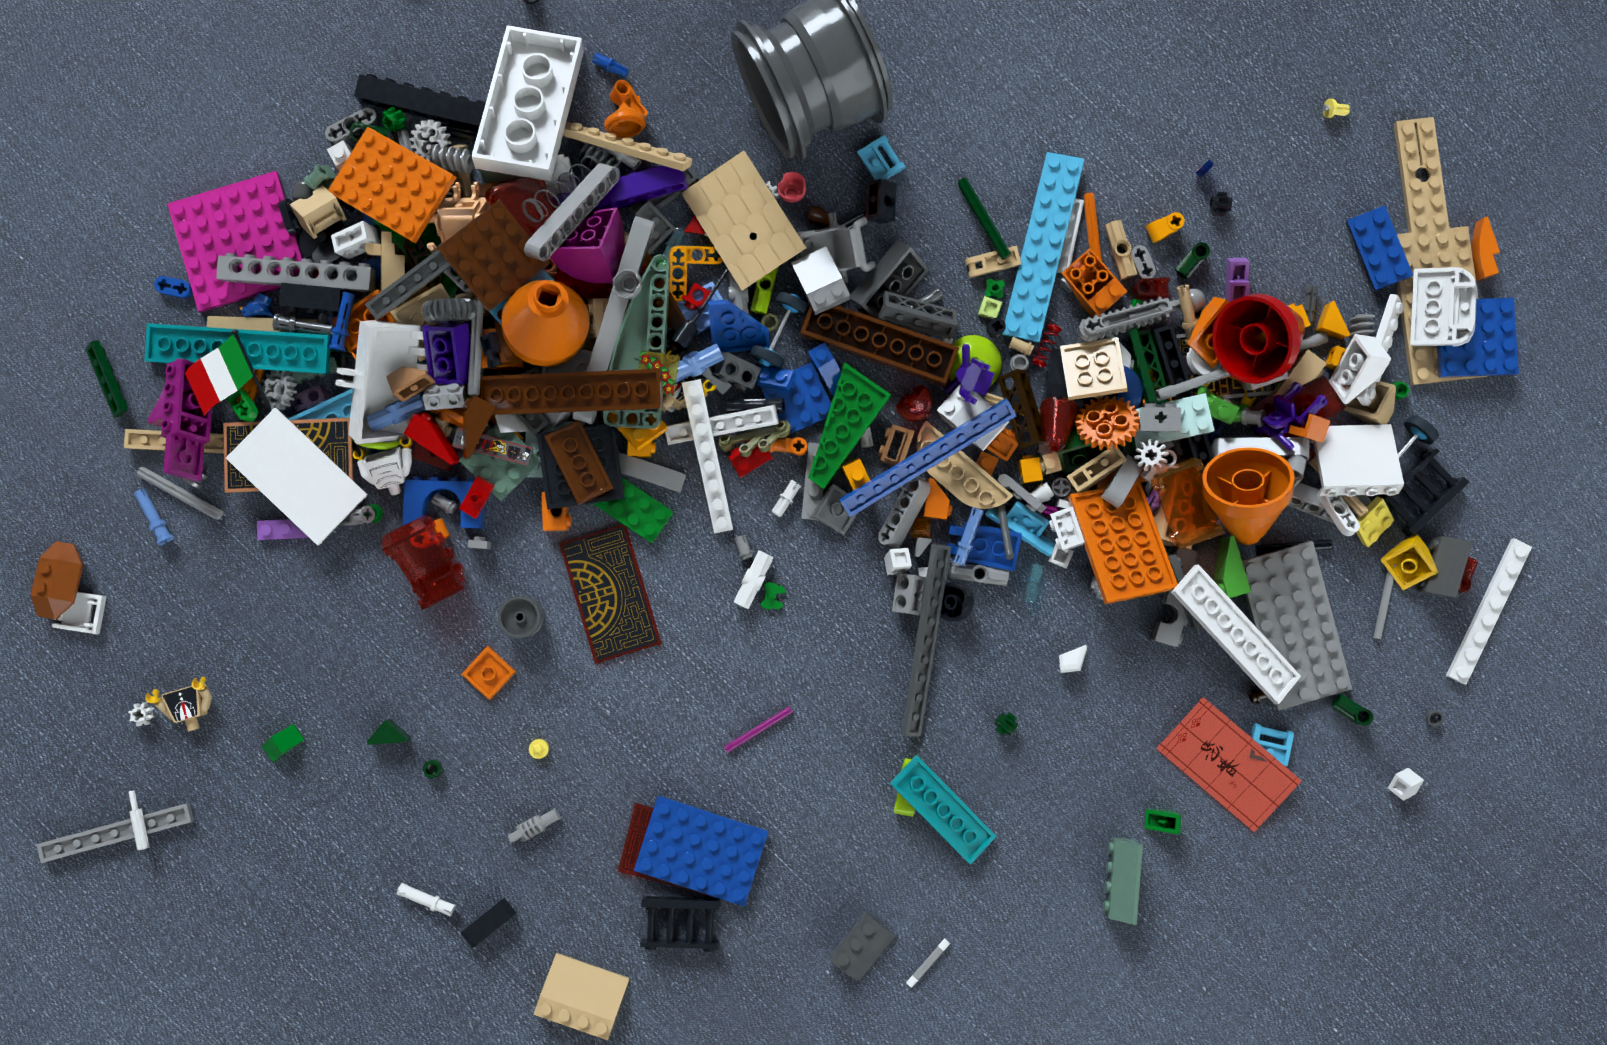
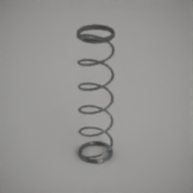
[522,155,600,223]

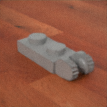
[998,474,1047,513]

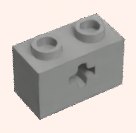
[1140,403,1181,431]

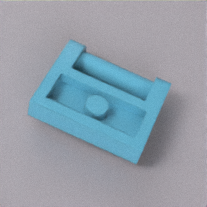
[857,135,906,180]
[1249,723,1294,766]

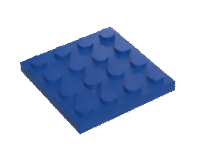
[1437,298,1519,378]

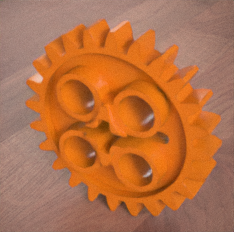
[1075,395,1140,451]

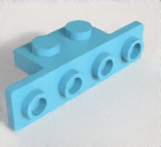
[985,500,1055,556]

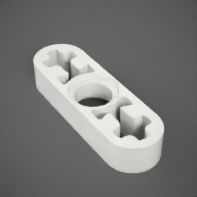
[1317,489,1360,536]

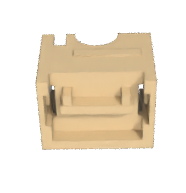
[290,185,347,239]

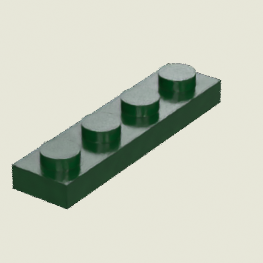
[85,340,128,418]

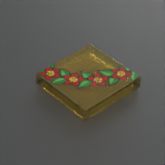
[638,350,680,396]

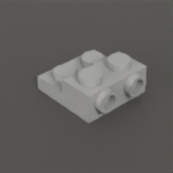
[423,383,468,410]

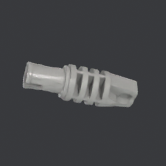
[508,808,561,842]

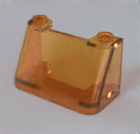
[1151,458,1225,549]

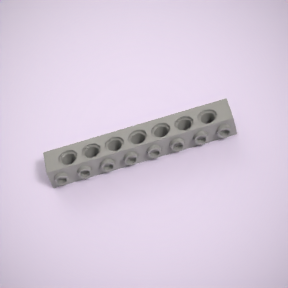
[216,253,376,293]

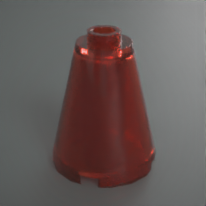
[1040,397,1078,452]

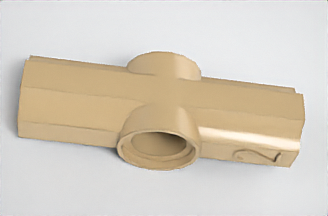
[1104,220,1137,280]

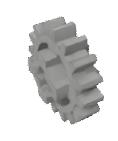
[260,370,297,411]

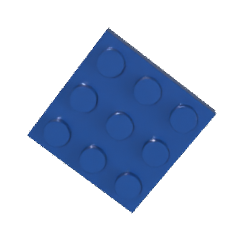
[760,362,831,436]

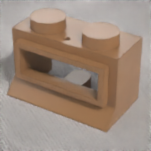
[878,424,915,466]

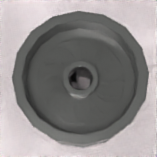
[498,596,545,638]

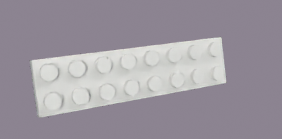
[1171,565,1301,704]

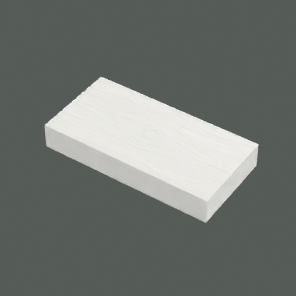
[472,26,584,182]

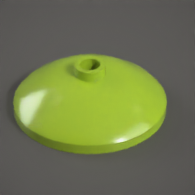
[949,335,1002,386]

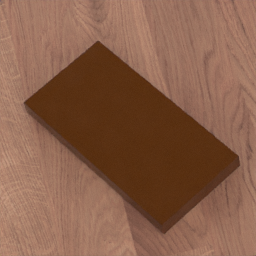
[544,420,614,506]

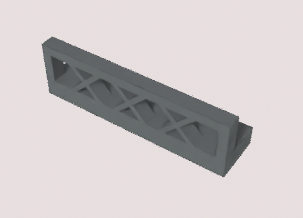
[879,291,957,339]

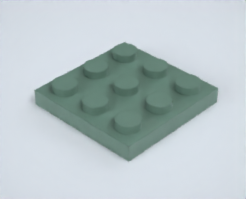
[459,424,541,501]

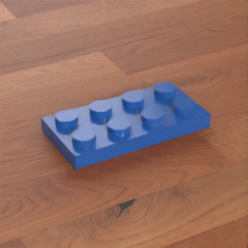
[1347,205,1413,291]

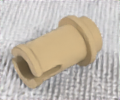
[1009,336,1034,356]

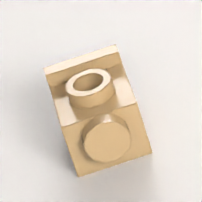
[1039,451,1062,476]

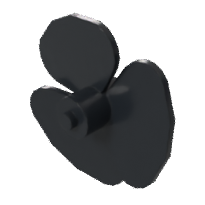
[299,221,346,263]

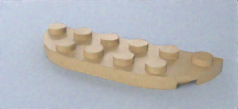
[917,421,1013,509]

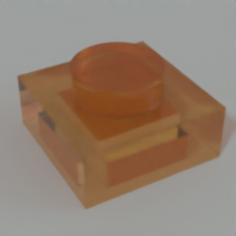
[911,518,930,538]

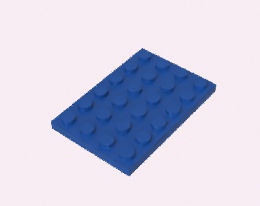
[634,795,768,907]

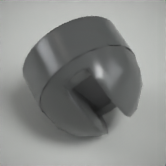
[1426,709,1444,726]

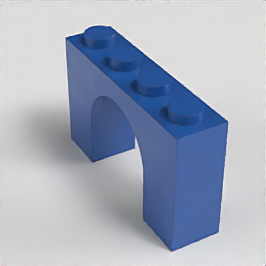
[403,477,485,529]

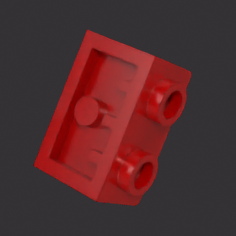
[728,440,773,478]

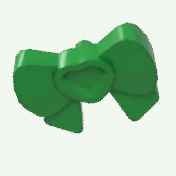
[760,582,786,610]

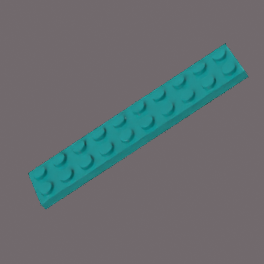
[144,323,331,374]

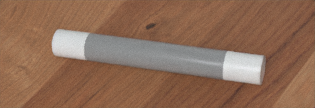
[906,938,950,988]

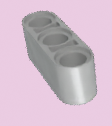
[1101,454,1144,508]

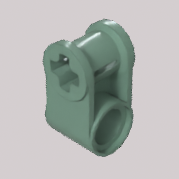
[304,164,337,190]

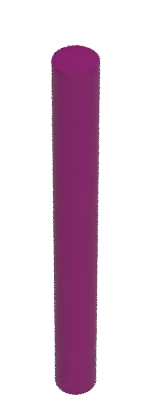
[724,706,793,753]

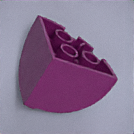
[550,208,625,283]

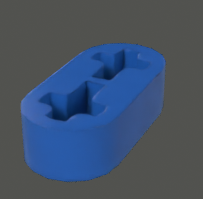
[154,276,193,299]

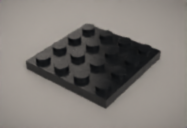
[537,424,625,510]

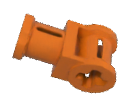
[770,437,808,456]

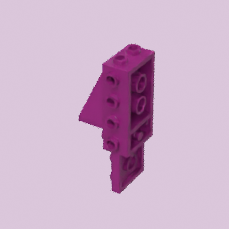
[148,359,212,482]

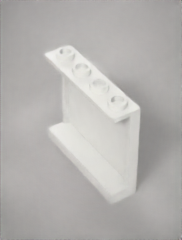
[1309,424,1404,497]

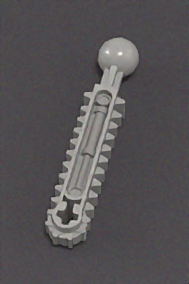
[1077,289,1206,342]

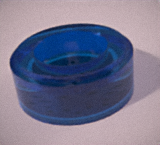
[1195,159,1214,177]

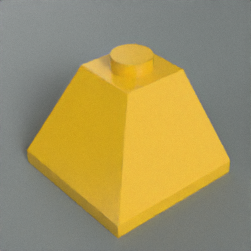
[1381,534,1438,590]

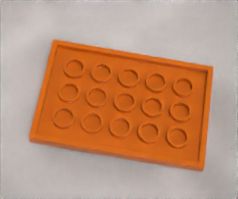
[328,127,457,244]
[1068,481,1178,604]

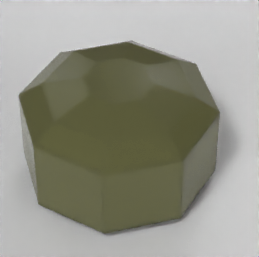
[760,313,779,333]

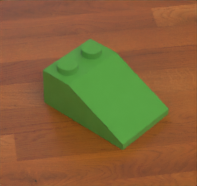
[1213,536,1251,598]

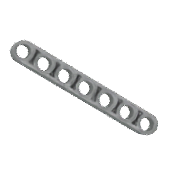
[524,163,620,261]

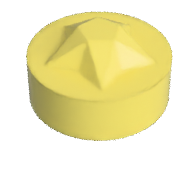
[529,739,549,759]

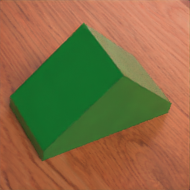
[262,724,305,762]
[1144,809,1182,835]

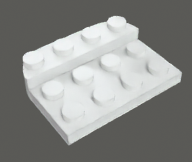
[1410,267,1477,347]

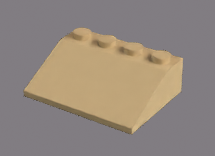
[533,953,630,1040]

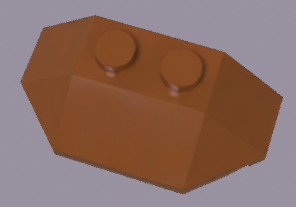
[30,541,84,620]

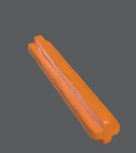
[1083,193,1102,261]

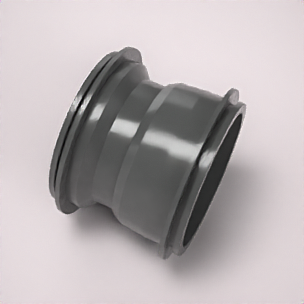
[731,0,893,162]

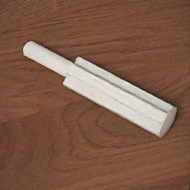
[129,790,149,850]

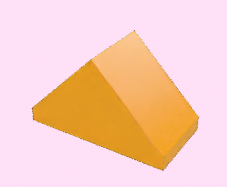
[1315,301,1350,340]

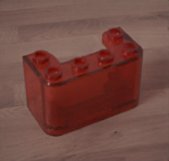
[382,515,465,610]

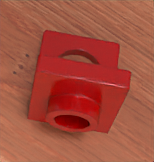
[682,283,711,311]

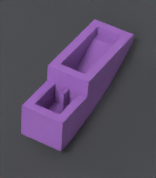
[1225,258,1250,303]

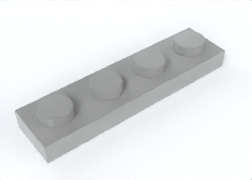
[801,443,823,521]

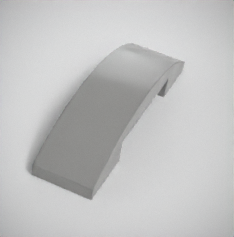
[618,453,686,493]

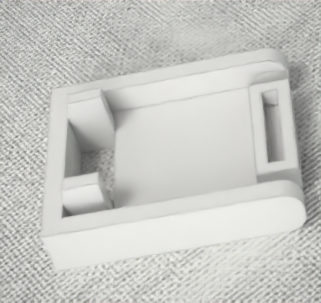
[52,592,107,634]

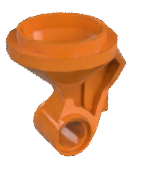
[604,80,648,138]

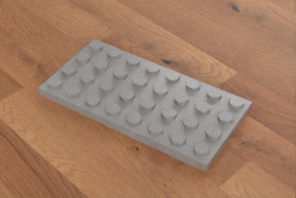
[1242,541,1352,711]

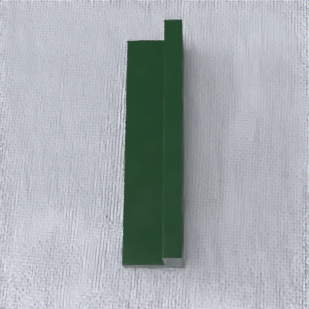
[1127,328,1170,404]

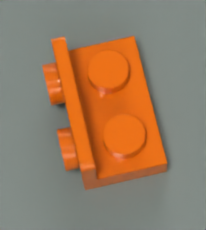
[986,428,1018,462]

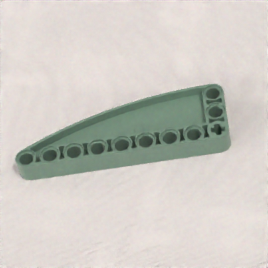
[603,254,671,429]

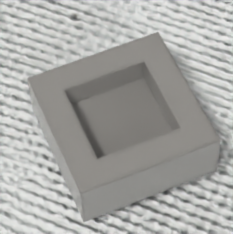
[468,536,491,550]

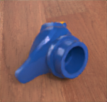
[240,292,275,318]

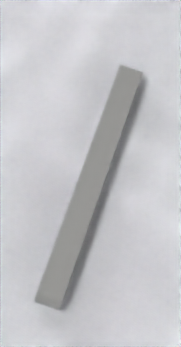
[573,216,655,425]

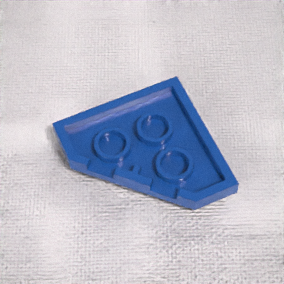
[708,300,770,353]

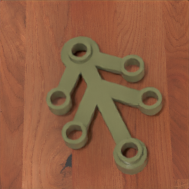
[718,420,791,457]

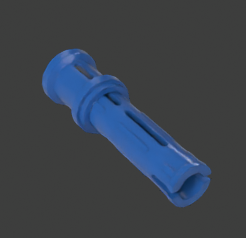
[328,292,355,352]

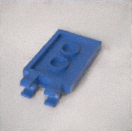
[947,522,1022,571]

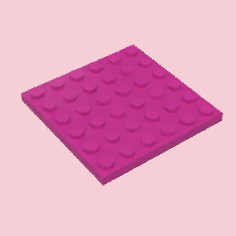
[167,171,304,312]

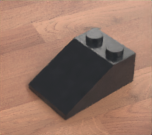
[1041,348,1084,411]

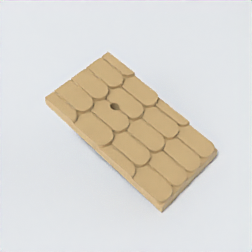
[682,151,806,291]

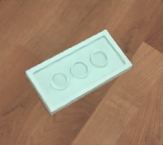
[1135,393,1214,448]

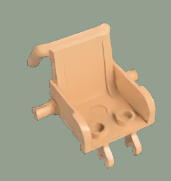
[427,182,493,254]

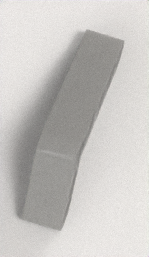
[1286,455,1358,527]

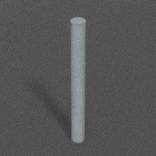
[1373,564,1396,640]

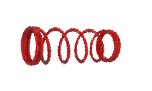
[1032,324,1062,367]

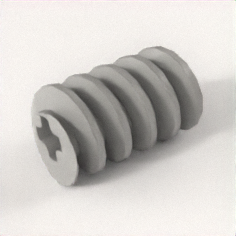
[430,144,474,174]
[1349,314,1375,344]

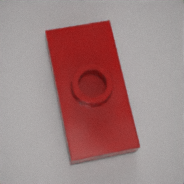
[459,476,495,519]

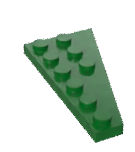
[808,362,891,489]

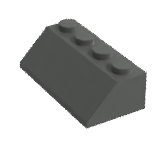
[850,240,929,319]

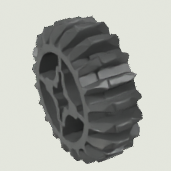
[422,298,476,323]

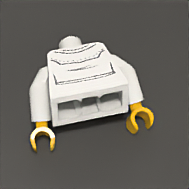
[353,437,413,495]

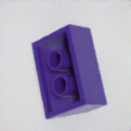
[422,322,470,385]

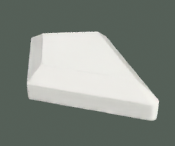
[1059,645,1087,673]

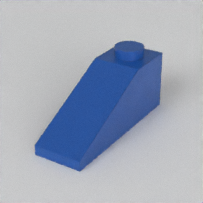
[808,342,842,398]

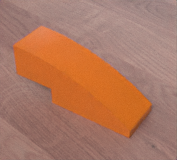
[1472,216,1500,281]

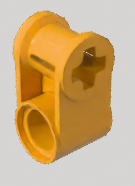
[1145,212,1185,244]

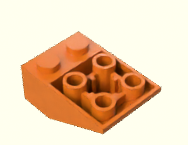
[1061,248,1127,318]

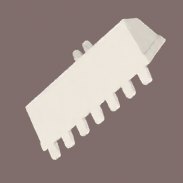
[335,320,428,444]

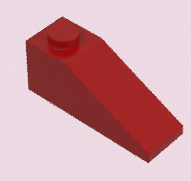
[403,412,460,465]

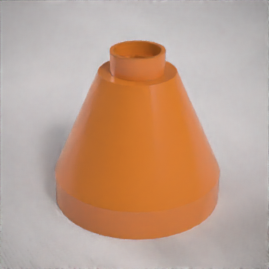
[501,280,590,366]
[1202,447,1294,545]

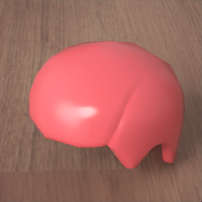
[778,171,806,203]

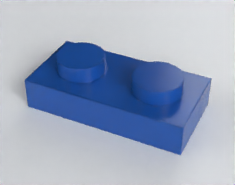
[755,365,796,391]

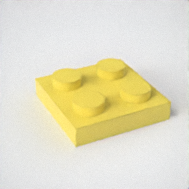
[1356,496,1394,548]

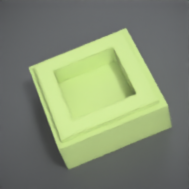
[978,296,1002,320]

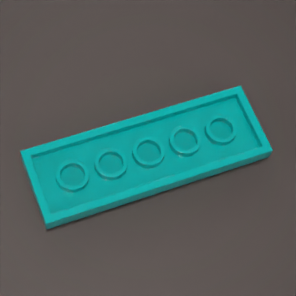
[889,755,996,865]

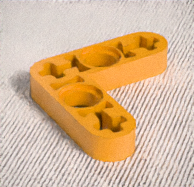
[669,246,723,302]

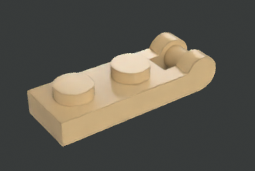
[965,246,1021,278]

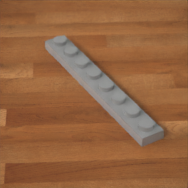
[36,802,194,863]

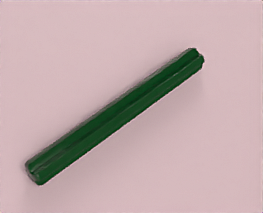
[958,177,1011,260]

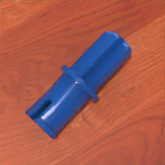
[592,52,629,79]

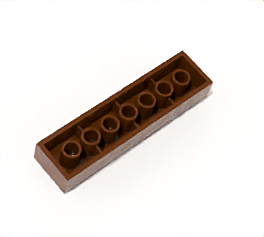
[800,305,959,387]

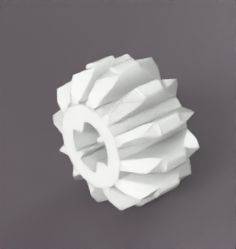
[1135,439,1169,472]

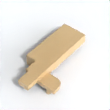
[365,231,405,306]

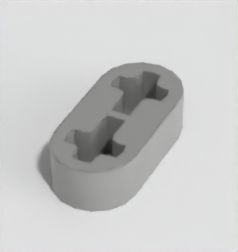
[1131,245,1156,281]

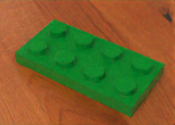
[593,478,674,544]

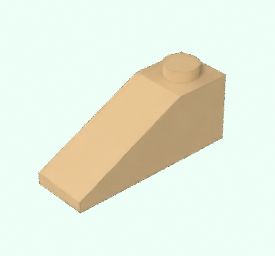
[1268,349,1327,399]
[1067,446,1127,493]

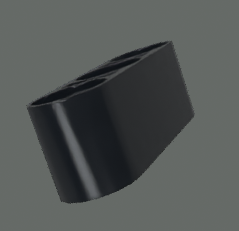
[460,898,516,948]

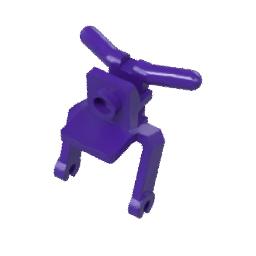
[945,344,994,405]
[1254,382,1328,451]

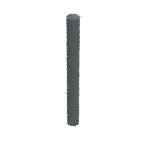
[997,504,1014,560]

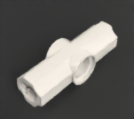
[734,550,773,609]

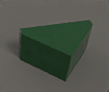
[367,719,411,745]

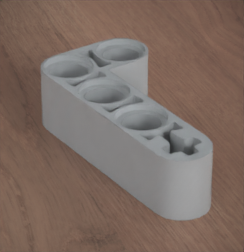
[878,476,930,548]

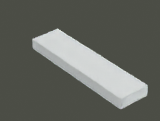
[1057,198,1084,273]

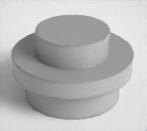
[1010,354,1029,370]

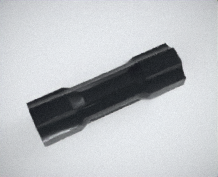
[726,398,786,414]

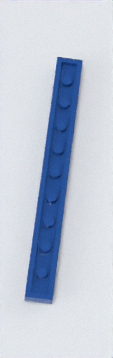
[839,398,1016,517]

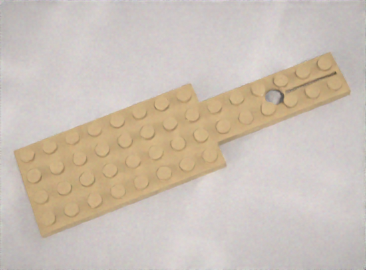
[1394,117,1487,386]

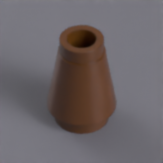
[806,204,830,227]

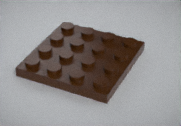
[437,199,550,312]

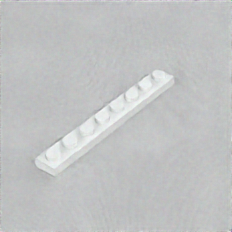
[682,379,733,533]
[1446,538,1532,685]

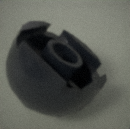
[940,583,974,622]

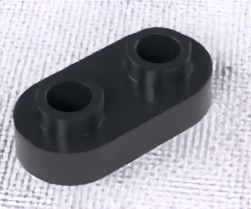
[279,198,303,237]

